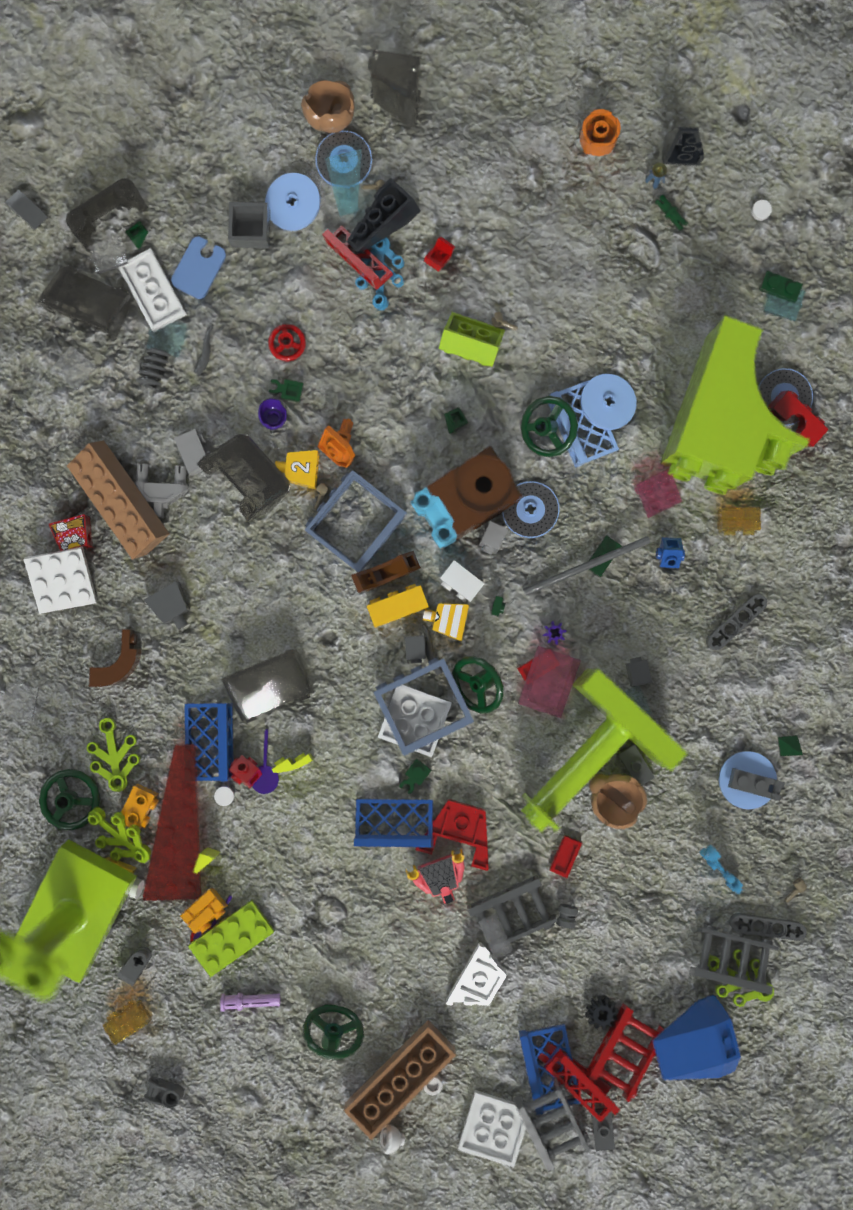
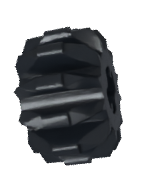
[585,995,618,1031]

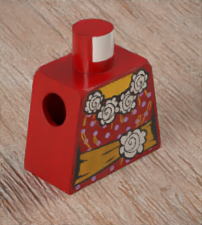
[49,514,92,551]

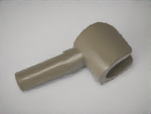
[361,180,385,191]
[492,312,518,331]
[314,483,329,510]
[784,878,807,903]

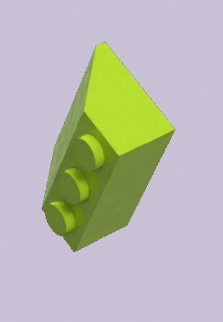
[438,312,505,367]

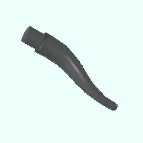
[193,325,213,376]
[422,624,443,676]

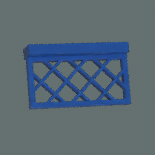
[185,703,234,782]
[354,799,434,848]
[518,1024,580,1115]

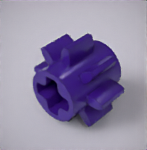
[542,621,567,645]

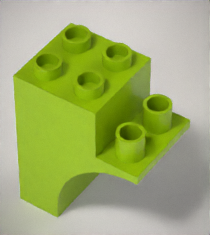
[660,316,809,495]

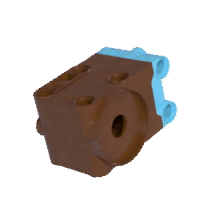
[410,446,523,549]

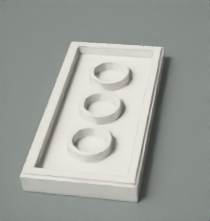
[117,248,187,332]

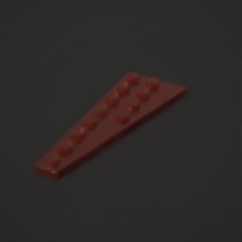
[143,744,201,901]

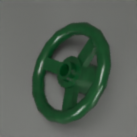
[520,396,578,457]
[452,656,504,714]
[39,769,101,831]
[302,1004,364,1060]

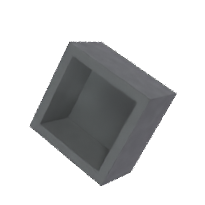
[228,202,270,248]

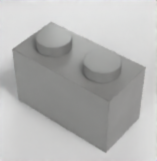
[174,429,214,476]
[479,521,508,555]

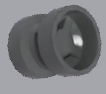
[556,904,579,929]

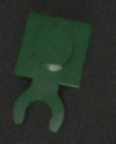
[268,379,304,403]
[399,758,432,794]

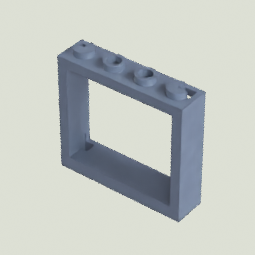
[305,470,407,572]
[373,657,474,756]

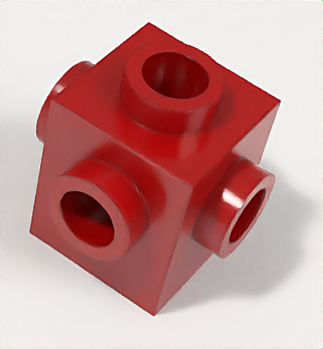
[229,755,262,789]

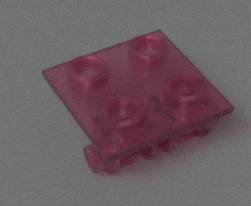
[634,469,682,518]

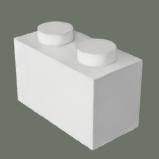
[440,560,485,603]

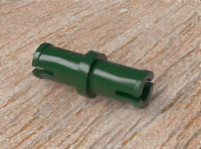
[655,194,689,231]

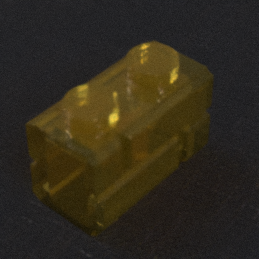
[717,507,761,536]
[103,999,152,1045]

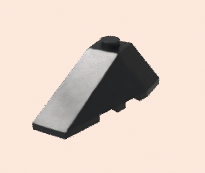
[662,127,704,166]
[347,178,421,254]

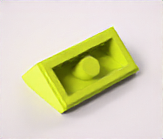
[194,847,221,873]

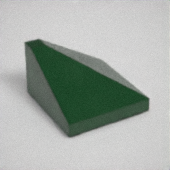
[125,221,148,249]
[444,407,469,434]
[777,735,803,756]

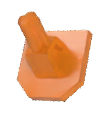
[317,418,355,468]

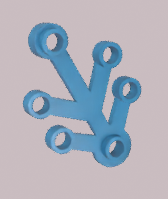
[355,237,405,311]
[699,845,743,894]

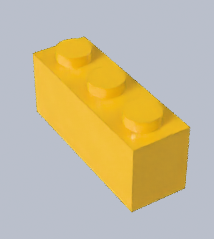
[367,584,429,628]

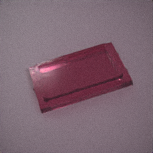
[518,646,581,718]

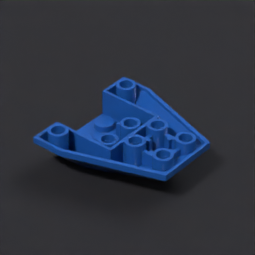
[652,995,741,1080]

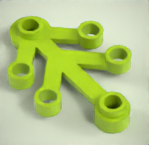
[86,718,141,792]
[88,807,151,863]
[707,949,774,1007]

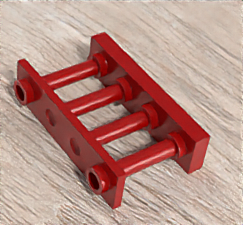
[585,1003,665,1102]

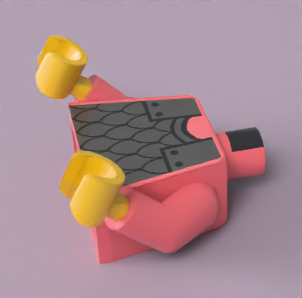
[405,849,465,904]

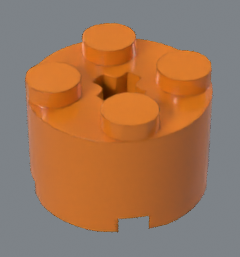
[579,109,621,156]

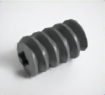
[136,348,171,391]

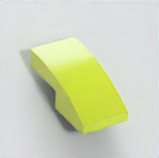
[271,753,314,773]

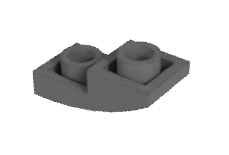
[5,190,48,231]

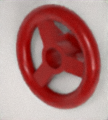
[268,324,306,361]

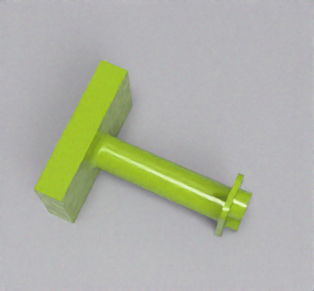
[521,668,688,832]
[0,839,137,1000]

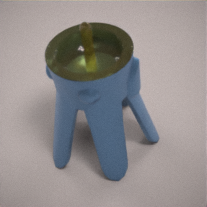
[645,163,667,189]

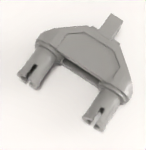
[134,464,188,518]

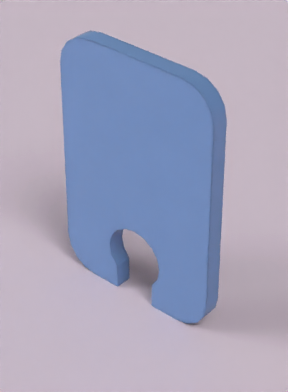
[171,237,226,299]

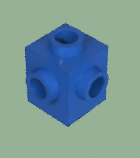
[656,537,685,568]

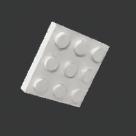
[24,547,97,614]
[378,685,452,757]
[458,1090,526,1167]

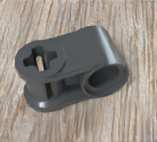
[117,946,152,987]
[143,1077,184,1109]

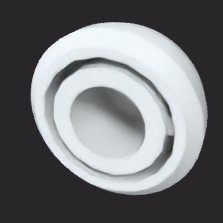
[380,1124,405,1154]

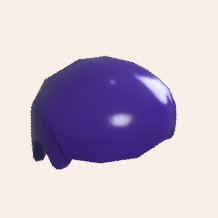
[258,398,287,430]

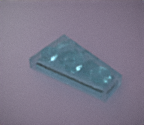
[325,149,362,217]

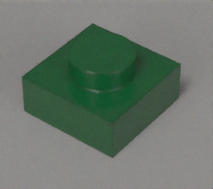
[490,596,506,617]

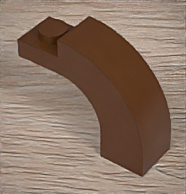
[351,551,421,593]
[89,629,141,687]

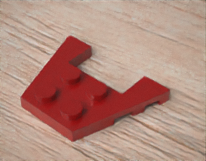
[415,799,489,871]

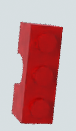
[767,390,829,447]

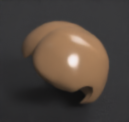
[301,80,355,133]
[589,774,647,829]

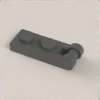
[728,768,785,801]

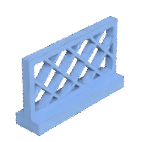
[548,380,619,468]

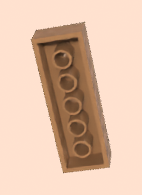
[67,440,169,560]
[344,1020,456,1140]

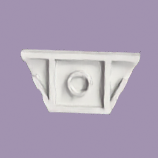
[446,942,506,1005]

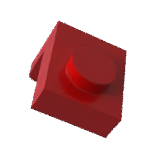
[423,236,455,272]

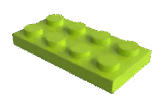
[188,899,275,978]

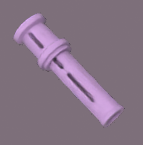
[220,992,281,1012]

